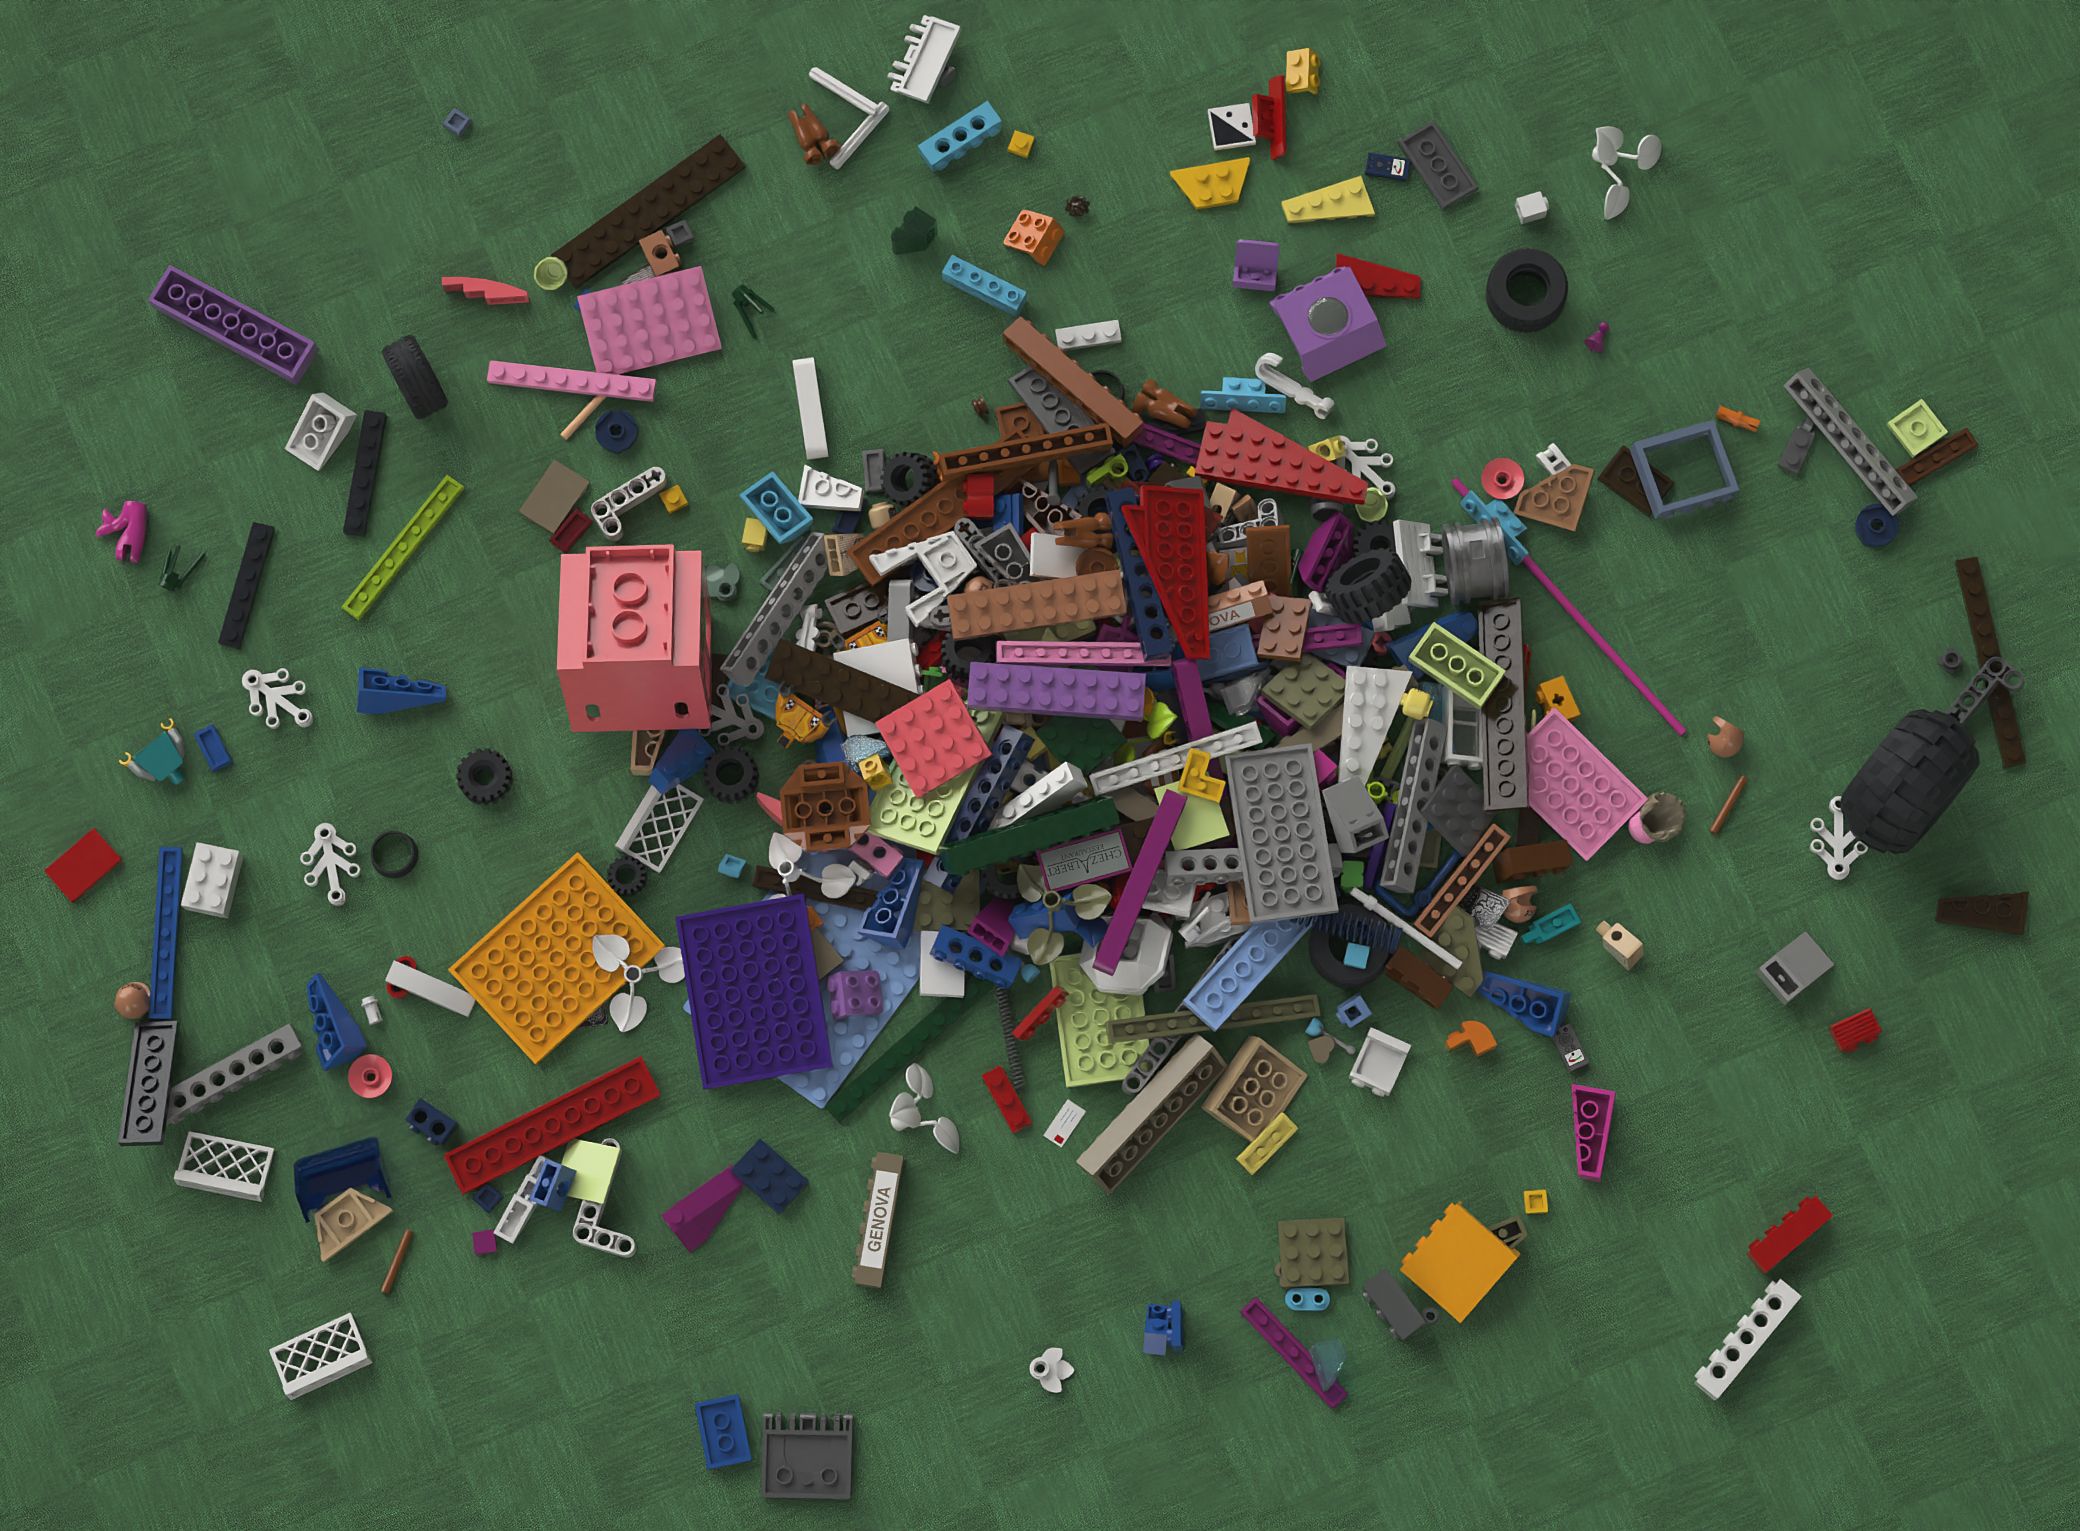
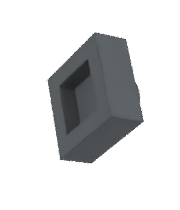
[666,220,694,249]

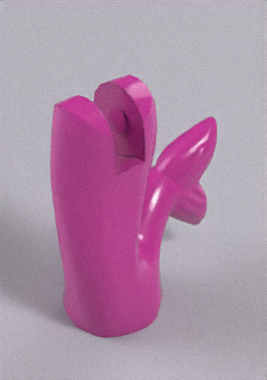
[95,501,148,563]

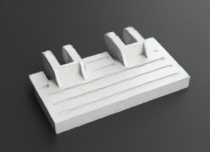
[887,15,962,104]
[1393,520,1448,608]

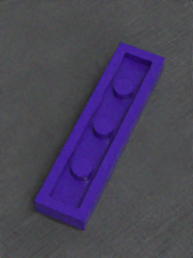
[1363,802,1397,889]

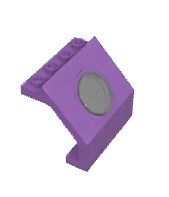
[1269,266,1387,382]

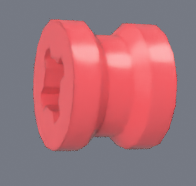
[1372,632,1392,656]

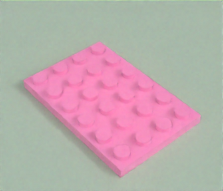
[577,266,722,375]
[1527,707,1648,861]

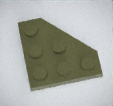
[1418,905,1485,997]

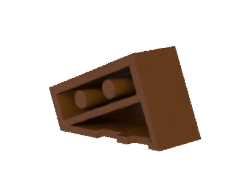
[1492,840,1573,884]
[1383,945,1454,1011]

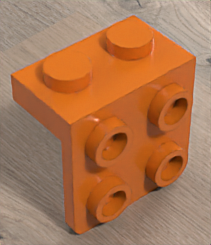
[1003,210,1065,266]

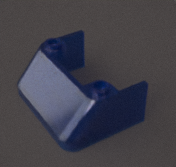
[293,1137,391,1223]

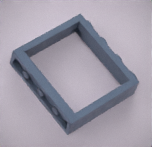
[1630,420,1739,520]

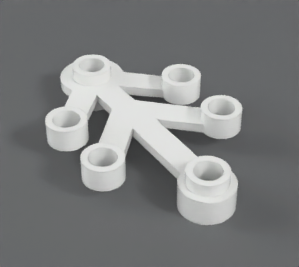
[1337,436,1395,500]
[242,668,313,729]
[1810,796,1868,880]
[300,823,361,906]

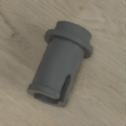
[1421,1308,1439,1326]

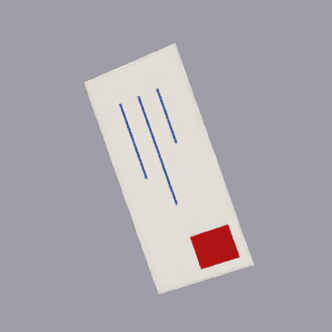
[1043,1100,1086,1148]

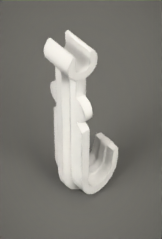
[1255,353,1335,419]
[796,604,823,652]

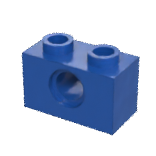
[529,1158,577,1212]

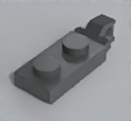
[1777,416,1816,475]

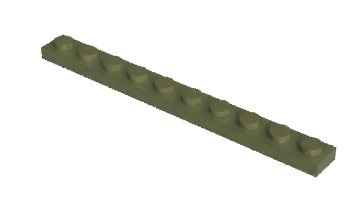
[1105,994,1321,1044]

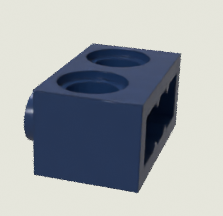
[405,1098,459,1146]

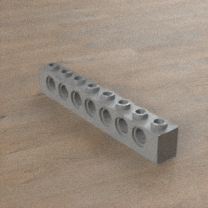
[1784,367,1918,516]
[720,532,828,687]
[1380,718,1447,893]
[1164,843,1343,886]
[166,1024,305,1125]

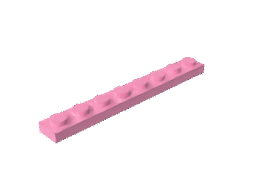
[487,360,657,402]
[996,641,1171,666]

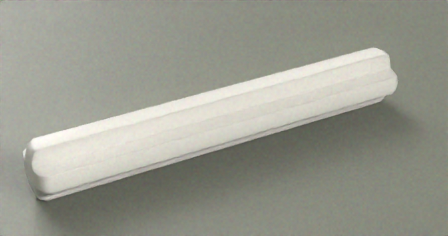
[809,67,880,116]
[830,102,889,169]

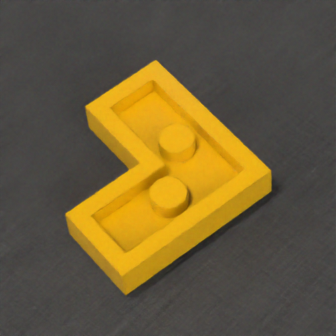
[1177,748,1226,803]

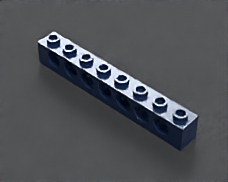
[1105,487,1175,662]
[923,724,1035,894]

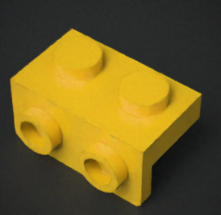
[1286,48,1320,94]

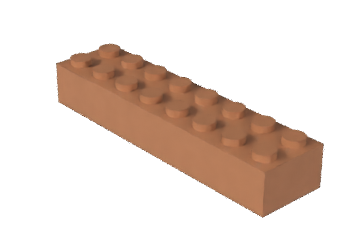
[947,569,1127,641]

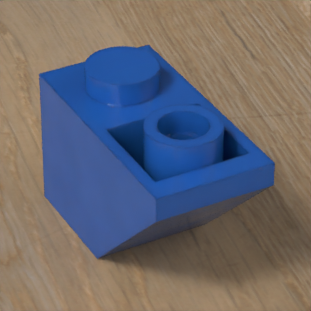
[1143,1304,1170,1355]

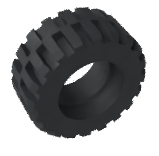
[1325,548,1412,624]

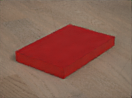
[44,828,123,903]

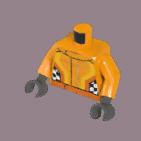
[830,608,888,652]
[775,681,838,748]

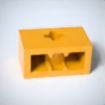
[1535,675,1580,722]

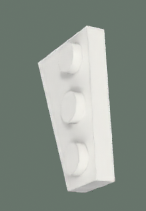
[798,465,864,511]

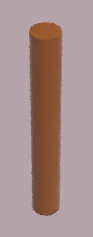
[1709,775,1748,835]
[381,1229,414,1294]

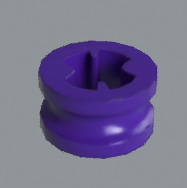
[1145,453,1165,472]

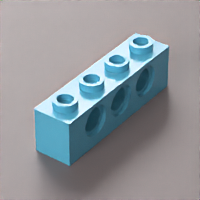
[918,101,1002,173]
[942,255,1027,318]

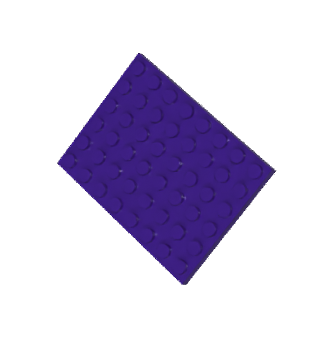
[675,893,833,1090]

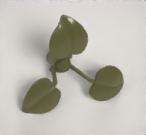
[1017,864,1112,966]

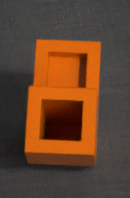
[1445,1021,1497,1057]

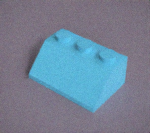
[739,471,813,544]

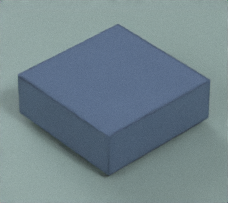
[442,108,472,137]

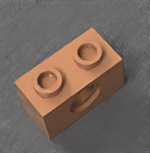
[639,230,682,277]

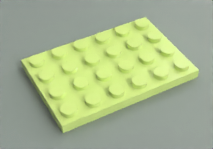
[1049,947,1154,1088]

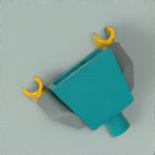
[119,718,185,785]

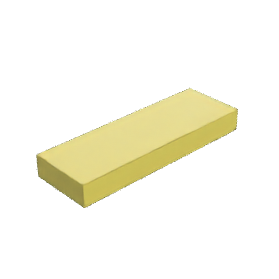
[1236,1112,1299,1175]

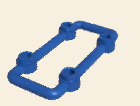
[1374,821,1466,918]

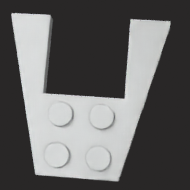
[869,531,977,627]

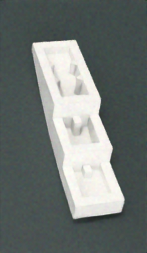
[385,961,476,1018]
[494,1155,554,1244]

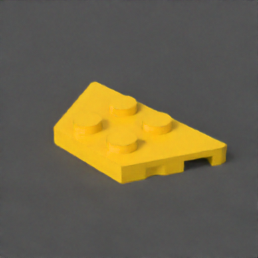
[1170,157,1250,210]

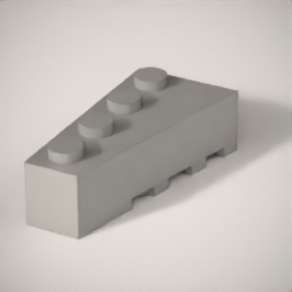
[973,522,1046,586]

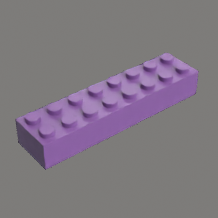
[148,265,319,385]
[967,662,1146,721]

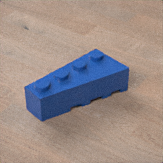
[1383,610,1479,680]

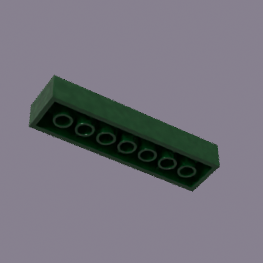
[938,795,1120,877]

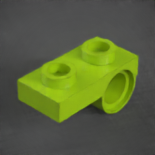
[1086,453,1128,489]

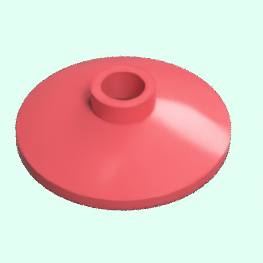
[1481,458,1524,500]
[348,1054,392,1098]

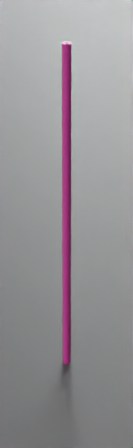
[1451,477,1687,736]

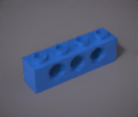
[929,925,1022,989]

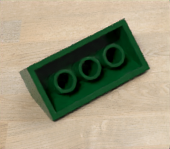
[1204,692,1276,751]

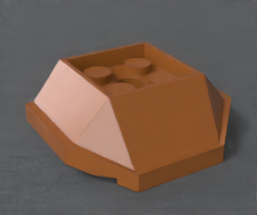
[780,761,871,853]

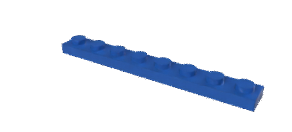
[149,847,183,1020]

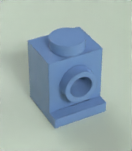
[1336,992,1372,1028]

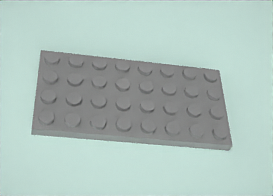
[1224,743,1338,924]

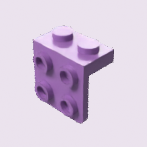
[1233,239,1280,292]
[827,971,883,1020]

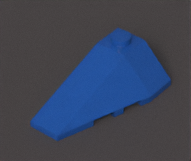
[815,705,864,779]

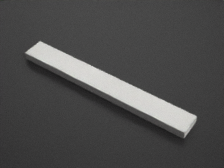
[1089,721,1263,796]

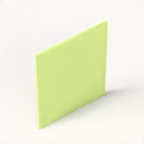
[1154,772,1230,851]
[561,1139,621,1204]

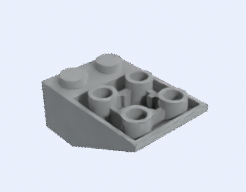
[1322,776,1389,853]
[1755,931,1834,1006]

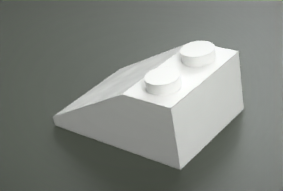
[285,393,357,471]

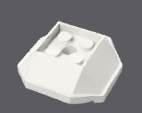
[1079,910,1173,996]

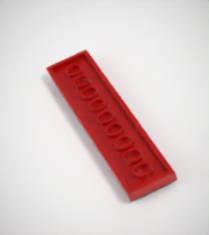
[444,1056,661,1195]

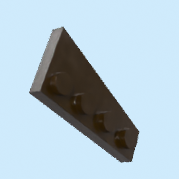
[1935,892,2029,936]

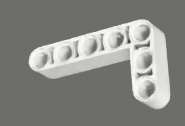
[573,1138,637,1258]

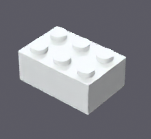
[181,843,244,919]

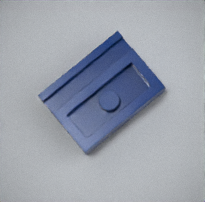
[992,493,1024,537]

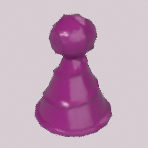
[1584,321,1609,352]

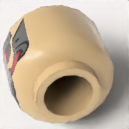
[868,501,897,530]

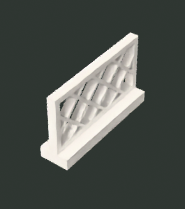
[614,784,704,874]
[174,1131,275,1202]
[269,1312,372,1400]

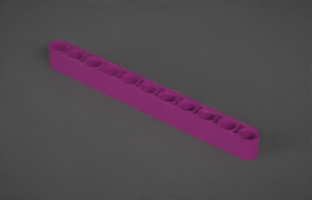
[1172,658,1238,892]

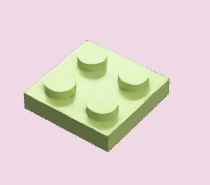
[1887,399,1948,458]

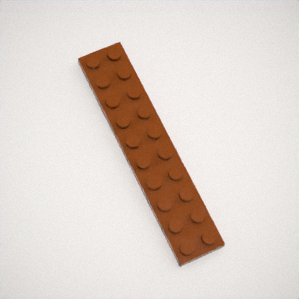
[847,426,1041,587]

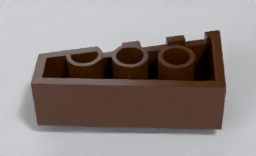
[1003,476,1084,536]

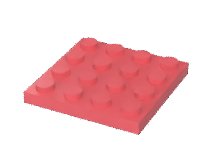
[875,679,993,799]

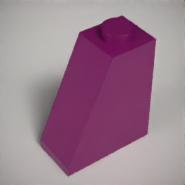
[967,897,1016,957]

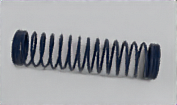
[1290,909,1403,954]

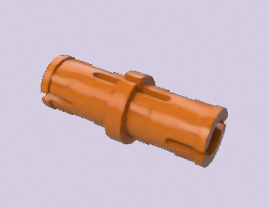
[1715,405,1761,433]

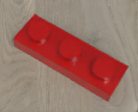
[1012,985,1069,1041]
[981,1065,1032,1134]

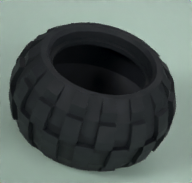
[1841,709,1979,854]

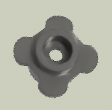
[1938,648,1964,674]

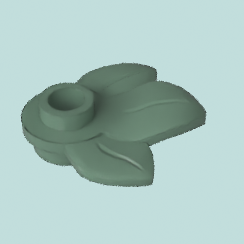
[706,563,740,602]

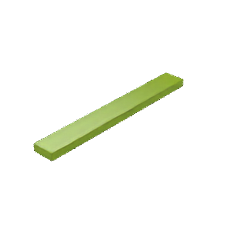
[341,475,465,621]

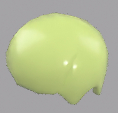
[534,257,568,290]
[1355,487,1388,523]

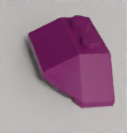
[1297,512,1353,593]

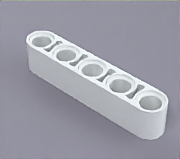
[793,357,829,460]

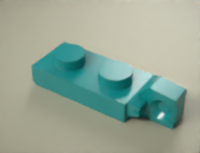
[1520,903,1581,946]

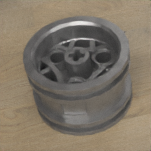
[1442,517,1509,605]

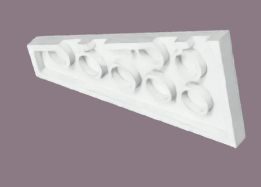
[1338,666,1412,786]

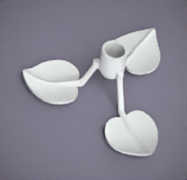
[1592,126,1662,220]
[768,832,856,900]
[593,934,685,1032]
[889,1063,959,1154]

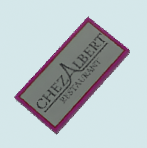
[1036,828,1133,892]

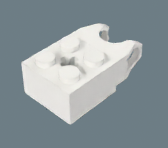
[1175,892,1252,949]

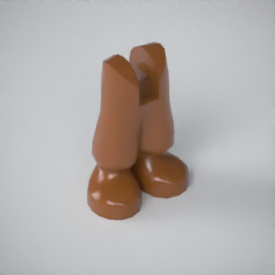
[788,103,841,165]
[1132,379,1198,429]
[1054,513,1113,551]

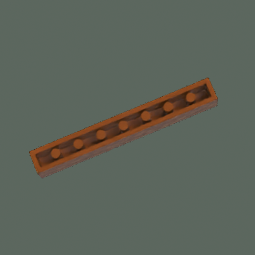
[1003,316,1143,448]
[939,423,1113,481]

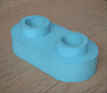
[1285,1288,1330,1311]

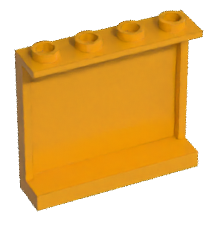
[1400,1201,1520,1323]

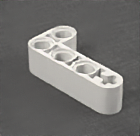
[591,467,667,541]

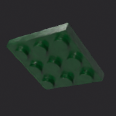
[1035,716,1128,777]

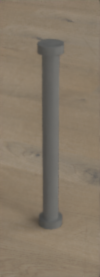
[1047,460,1060,505]

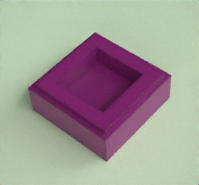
[472,1229,498,1255]

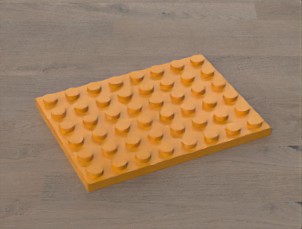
[448,852,666,1065]

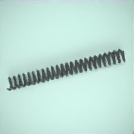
[994,985,1026,1091]

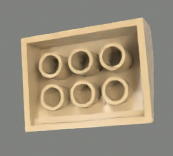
[1201,1035,1308,1143]

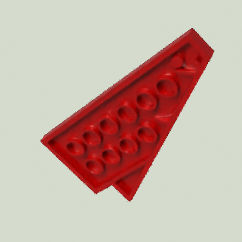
[1195,408,1368,505]
[1121,485,1210,660]

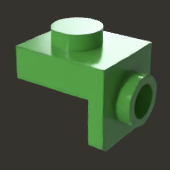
[922,666,948,692]

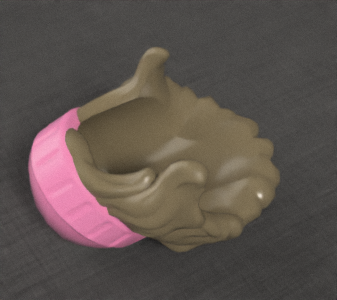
[1628,792,1686,844]

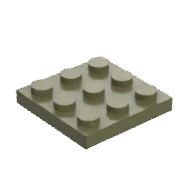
[1261,652,1346,731]
[914,866,980,932]
[1277,1217,1349,1288]

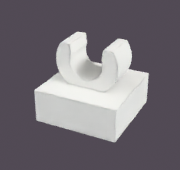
[849,858,876,886]

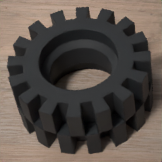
[607,856,647,897]

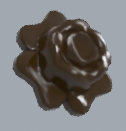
[1065,195,1090,217]

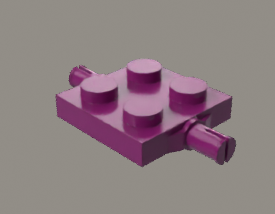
[1094,615,1140,673]

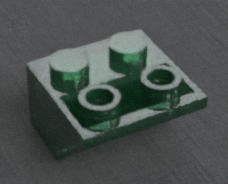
[891,206,938,255]

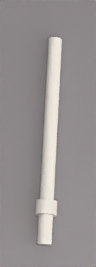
[1350,887,1462,969]

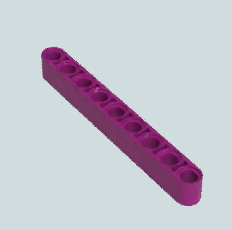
[1092,789,1188,976]

